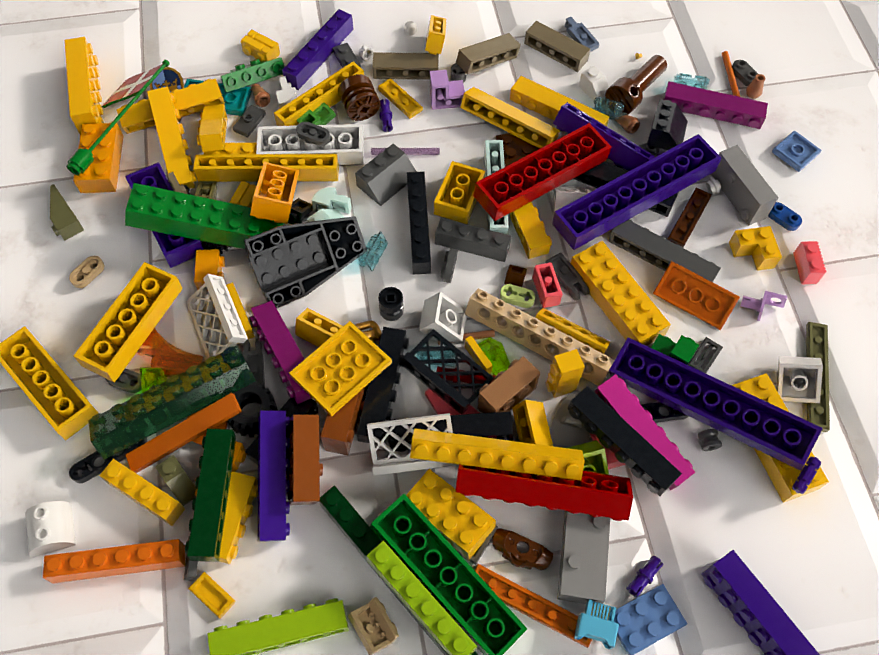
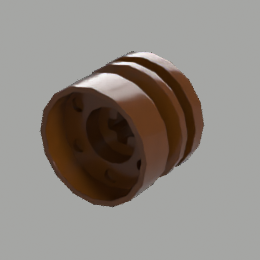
[338,74,381,121]

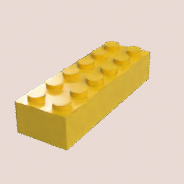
[65,37,104,136]
[571,241,671,346]
[73,262,183,383]
[0,326,100,441]
[731,373,829,503]

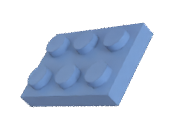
[614,584,687,655]

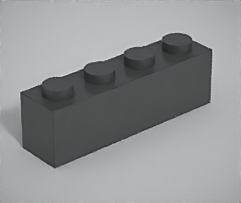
[435,218,511,262]

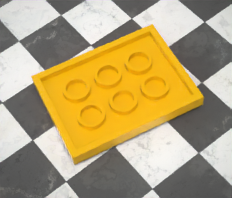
[289,321,392,417]

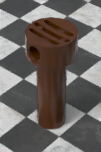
[605,55,667,115]

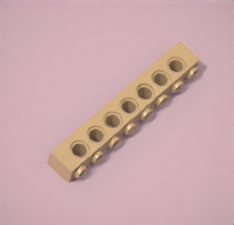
[465,288,615,386]

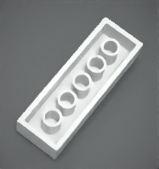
[256,124,364,165]

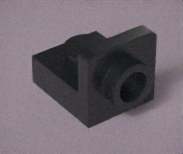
[288,198,313,224]

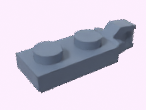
[565,17,599,52]

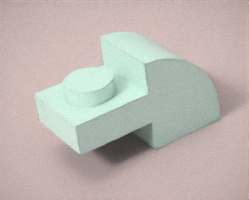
[312,187,352,214]

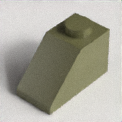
[155,455,197,506]

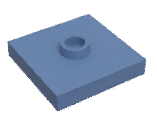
[772,130,822,172]

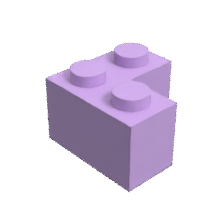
[430,70,465,110]

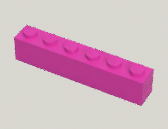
[594,374,695,491]

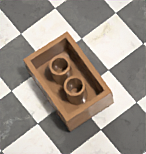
[477,356,541,413]

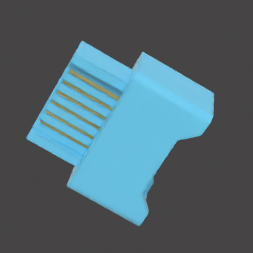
[574,599,619,649]

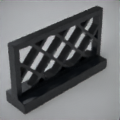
[402,329,494,415]

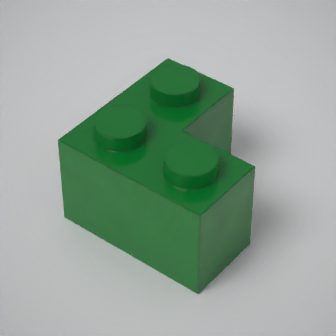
[651,334,699,365]

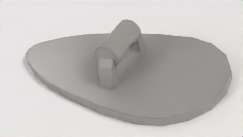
[550,390,590,448]

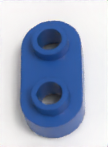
[768,202,802,231]

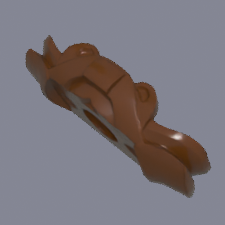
[492,528,553,571]

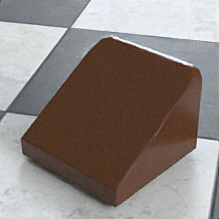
[504,264,527,287]

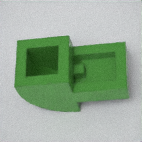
[297,103,336,125]

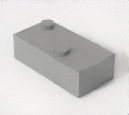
[710,145,779,225]
[557,511,610,604]

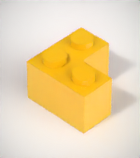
[729,226,782,271]

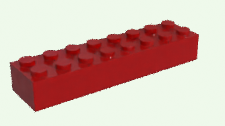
[473,123,612,221]
[455,465,633,521]

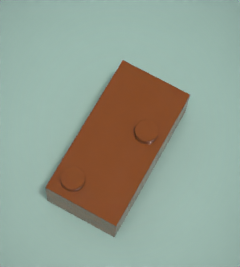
[320,384,369,456]
[288,415,323,505]

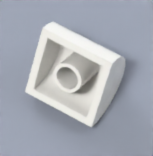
[25,501,76,557]

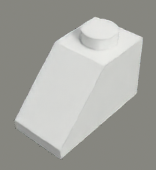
[579,66,609,107]

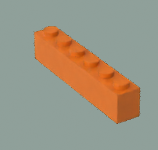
[43,539,185,583]

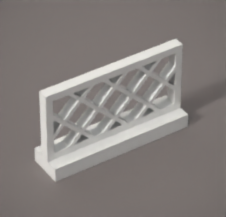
[186,274,248,365]
[367,413,457,476]

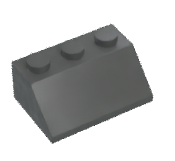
[355,143,417,206]

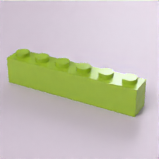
[366,541,477,655]
[207,598,349,655]

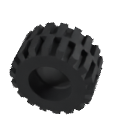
[227,382,278,438]

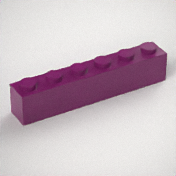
[663,81,768,129]
[249,301,312,404]

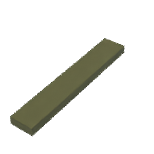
[806,322,830,432]

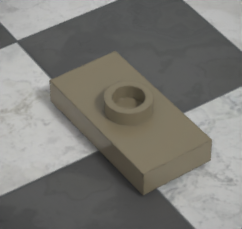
[167,172,188,194]

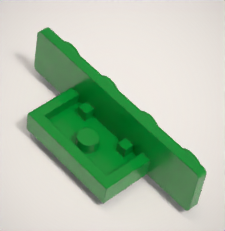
[221,57,285,92]

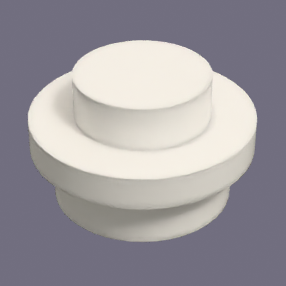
[706,178,721,195]

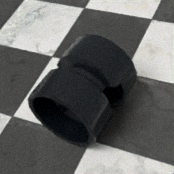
[378,287,404,321]

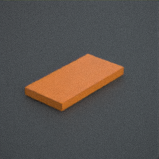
[653,261,740,330]

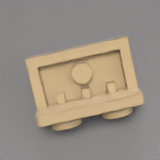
[348,597,399,655]

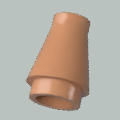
[746,74,766,99]
[251,84,270,107]
[614,112,640,134]

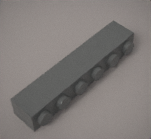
[609,219,721,282]

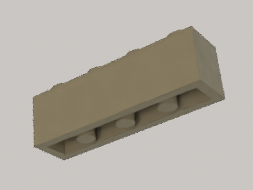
[524,21,590,72]
[456,33,521,75]
[373,52,439,80]

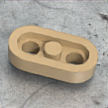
[69,256,105,288]

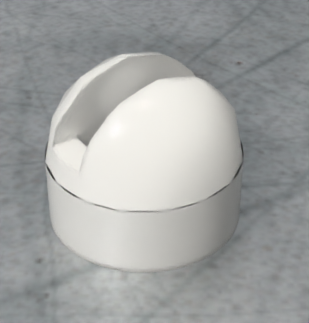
[404,21,417,36]
[359,46,373,60]

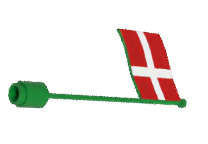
[66,59,170,176]

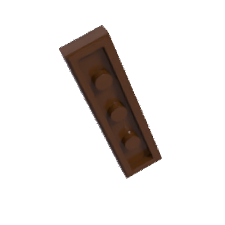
[667,187,712,248]

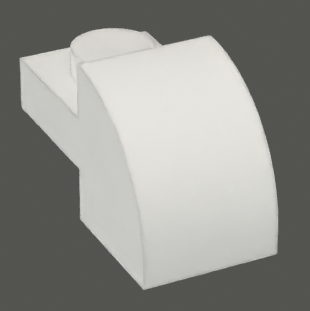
[276,76,297,109]

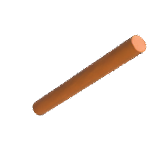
[722,51,740,97]

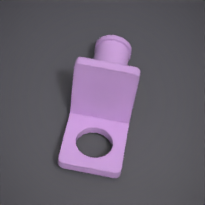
[740,291,787,321]

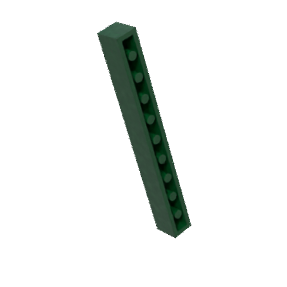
[319,485,478,655]

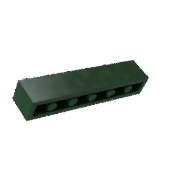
[185,429,236,562]

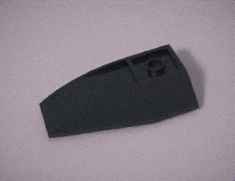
[244,216,367,308]

